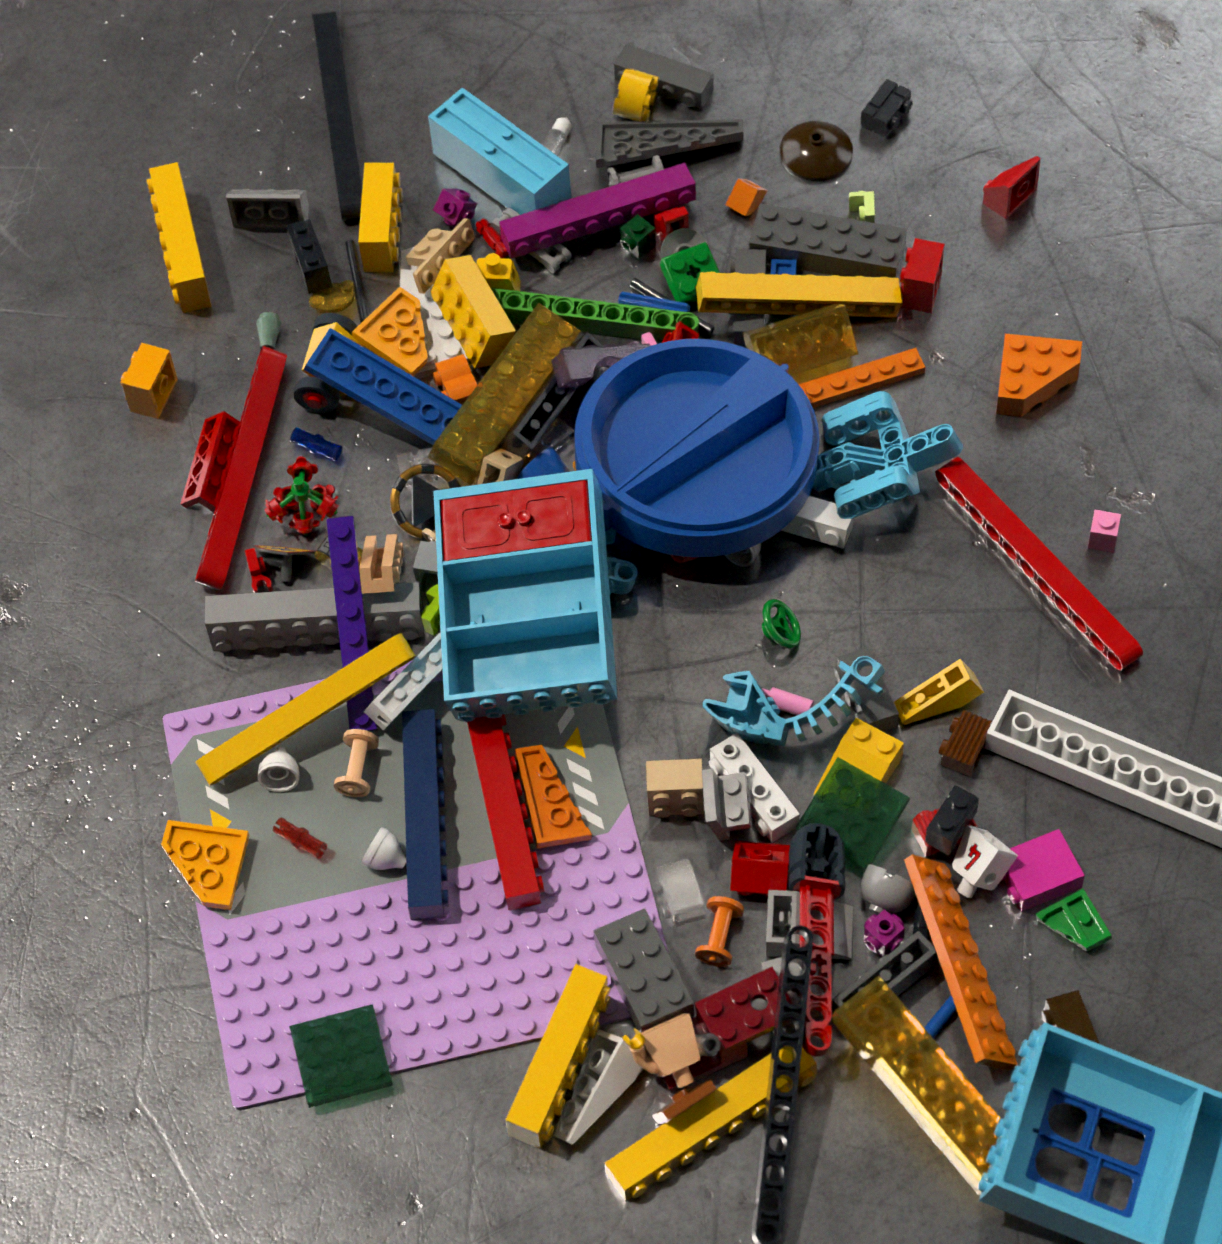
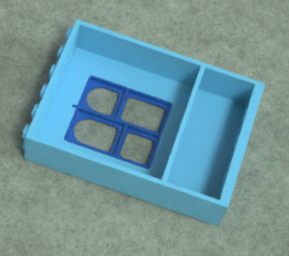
[978,1022,1222,1244]

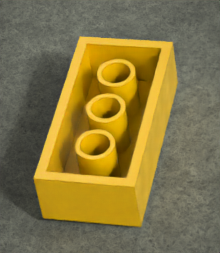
[358,163,403,272]
[430,255,516,368]

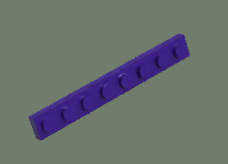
[326,516,378,731]

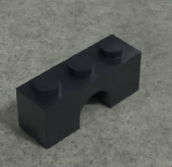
[286,219,333,294]

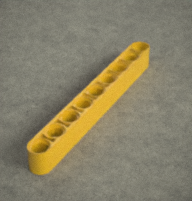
[195,633,416,786]

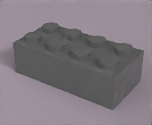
[593,908,694,1033]

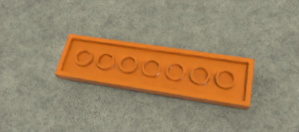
[904,854,1018,1070]

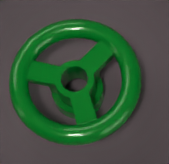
[762,599,801,648]

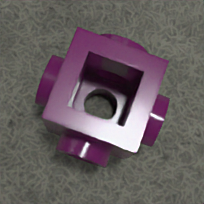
[433,188,478,227]
[864,909,905,958]

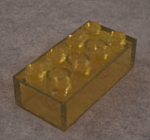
[742,303,859,376]

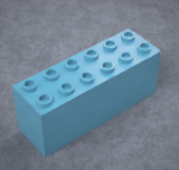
[428,88,572,215]

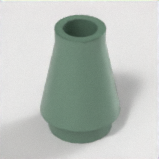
[256,312,281,350]

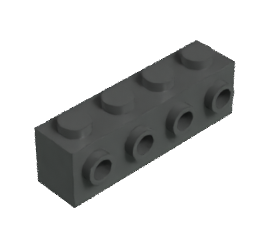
[832,931,937,1034]

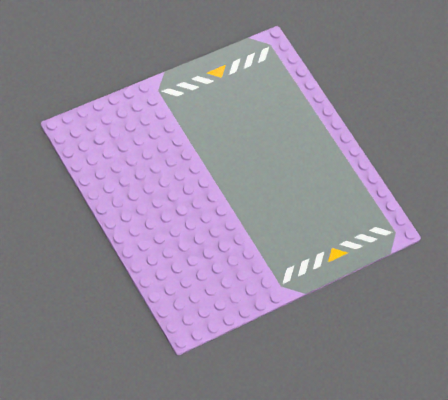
[163,659,669,1110]

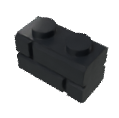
[861,79,913,137]
[925,785,979,855]

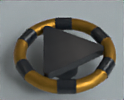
[390,464,461,539]

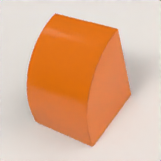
[725,178,768,216]

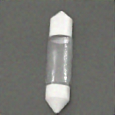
[542,118,572,156]

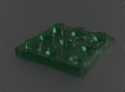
[796,757,910,869]
[289,1004,393,1108]

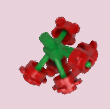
[264,456,339,534]

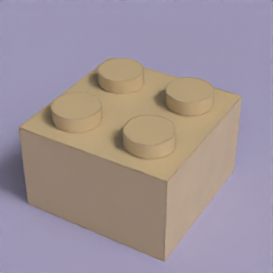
[646,759,704,818]

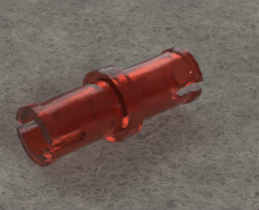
[273,817,327,859]

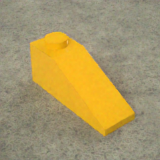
[894,659,984,725]

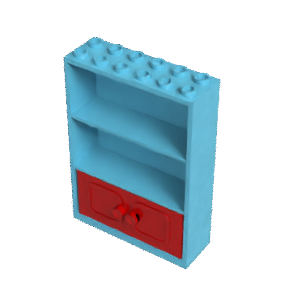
[433,469,617,722]

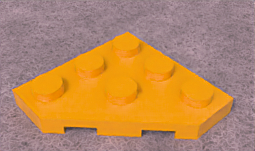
[352,287,428,376]
[161,820,250,910]

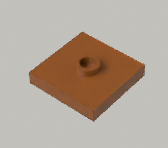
[652,1080,716,1124]

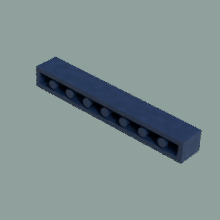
[402,709,449,920]

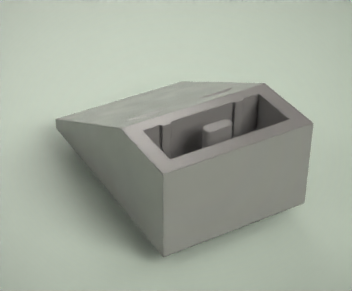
[766,890,853,960]

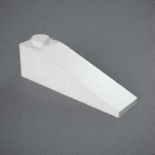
[554,1029,643,1145]

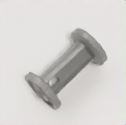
[607,155,664,187]

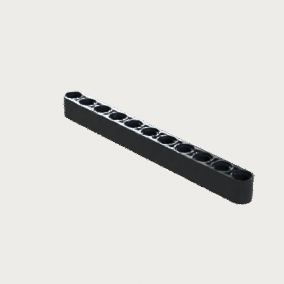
[312,11,362,221]
[752,925,813,1244]

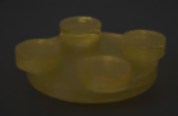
[309,280,354,314]

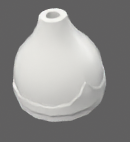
[258,747,300,792]
[361,827,407,870]

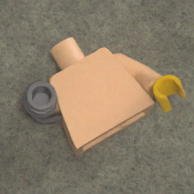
[623,1014,720,1088]

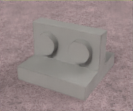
[702,768,752,841]

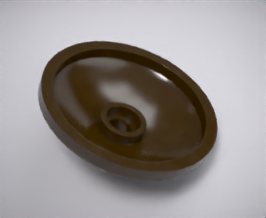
[780,121,853,181]

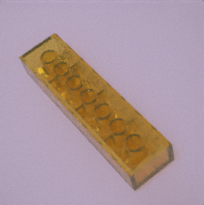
[428,303,581,486]
[831,976,1001,1196]

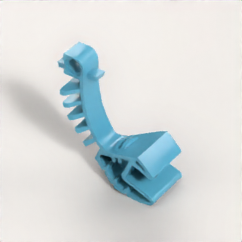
[703,656,885,746]

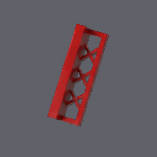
[180,411,240,512]

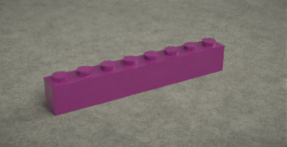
[499,163,696,259]

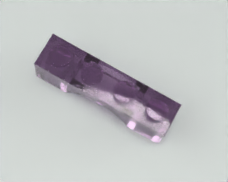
[551,341,650,389]

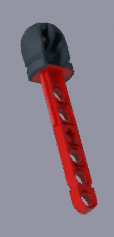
[789,823,845,1057]

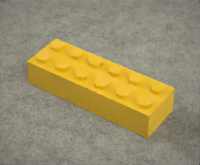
[146,162,212,313]
[506,964,611,1149]

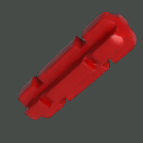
[476,218,509,259]

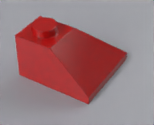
[983,156,1041,219]

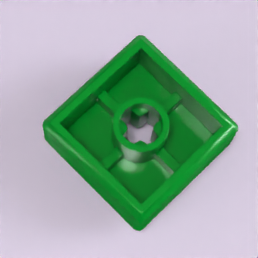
[660,242,720,304]

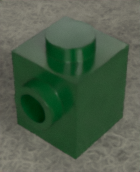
[620,214,656,260]

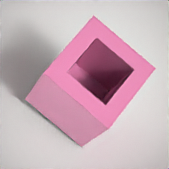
[1088,510,1121,553]

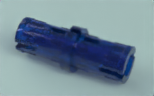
[290,427,343,461]

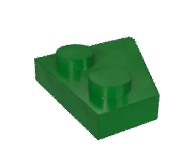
[1036,889,1112,952]

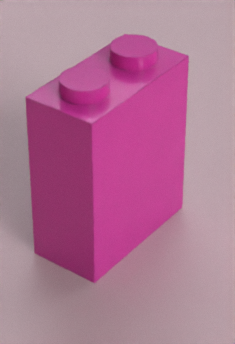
[1001,829,1085,912]

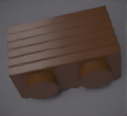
[938,710,993,777]

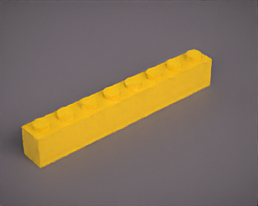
[696,272,902,317]
[604,1045,817,1201]

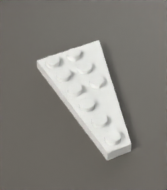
[400,247,469,379]

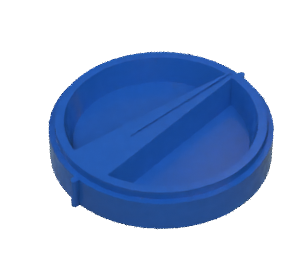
[575,339,819,557]

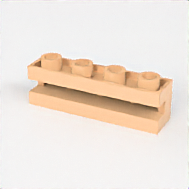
[360,534,404,594]

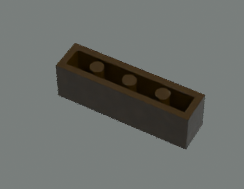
[1041,990,1100,1114]

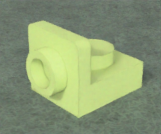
[849,191,875,223]

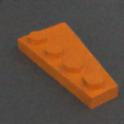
[515,745,592,849]

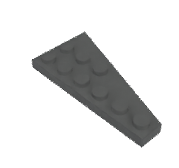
[596,119,744,168]

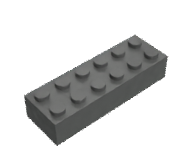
[749,203,907,278]

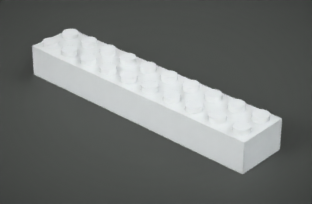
[985,690,1222,848]

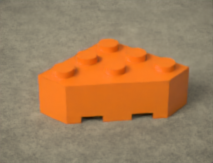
[996,334,1082,417]

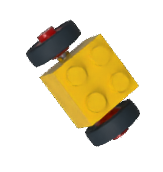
[293,313,368,413]

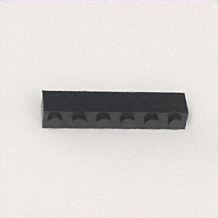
[499,332,606,458]

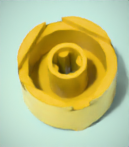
[613,68,659,122]

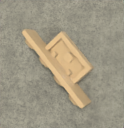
[406,218,475,294]

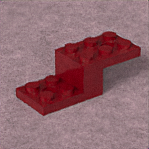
[662,966,793,1093]

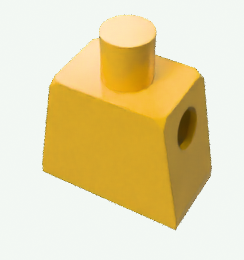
[476,253,521,291]

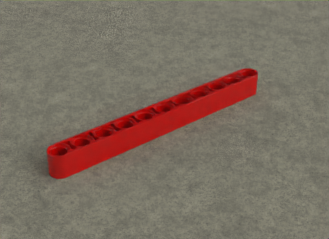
[195,346,287,590]
[935,457,1143,671]

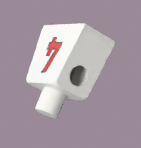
[952,825,1018,898]

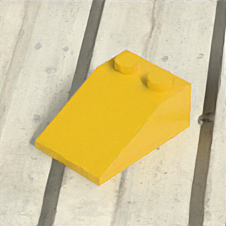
[814,718,904,821]

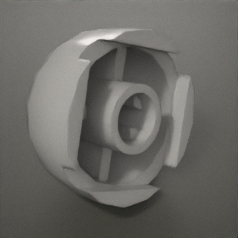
[860,864,916,914]

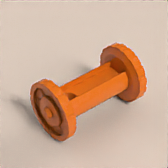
[695,896,744,967]

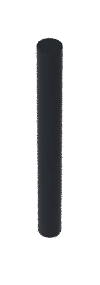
[345,240,369,323]
[630,278,715,336]

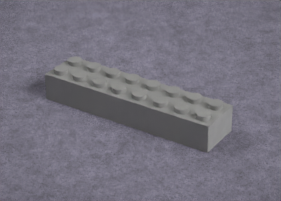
[205,582,425,652]

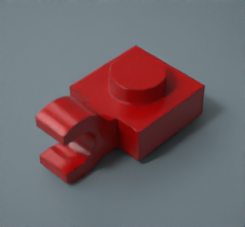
[244,548,273,593]

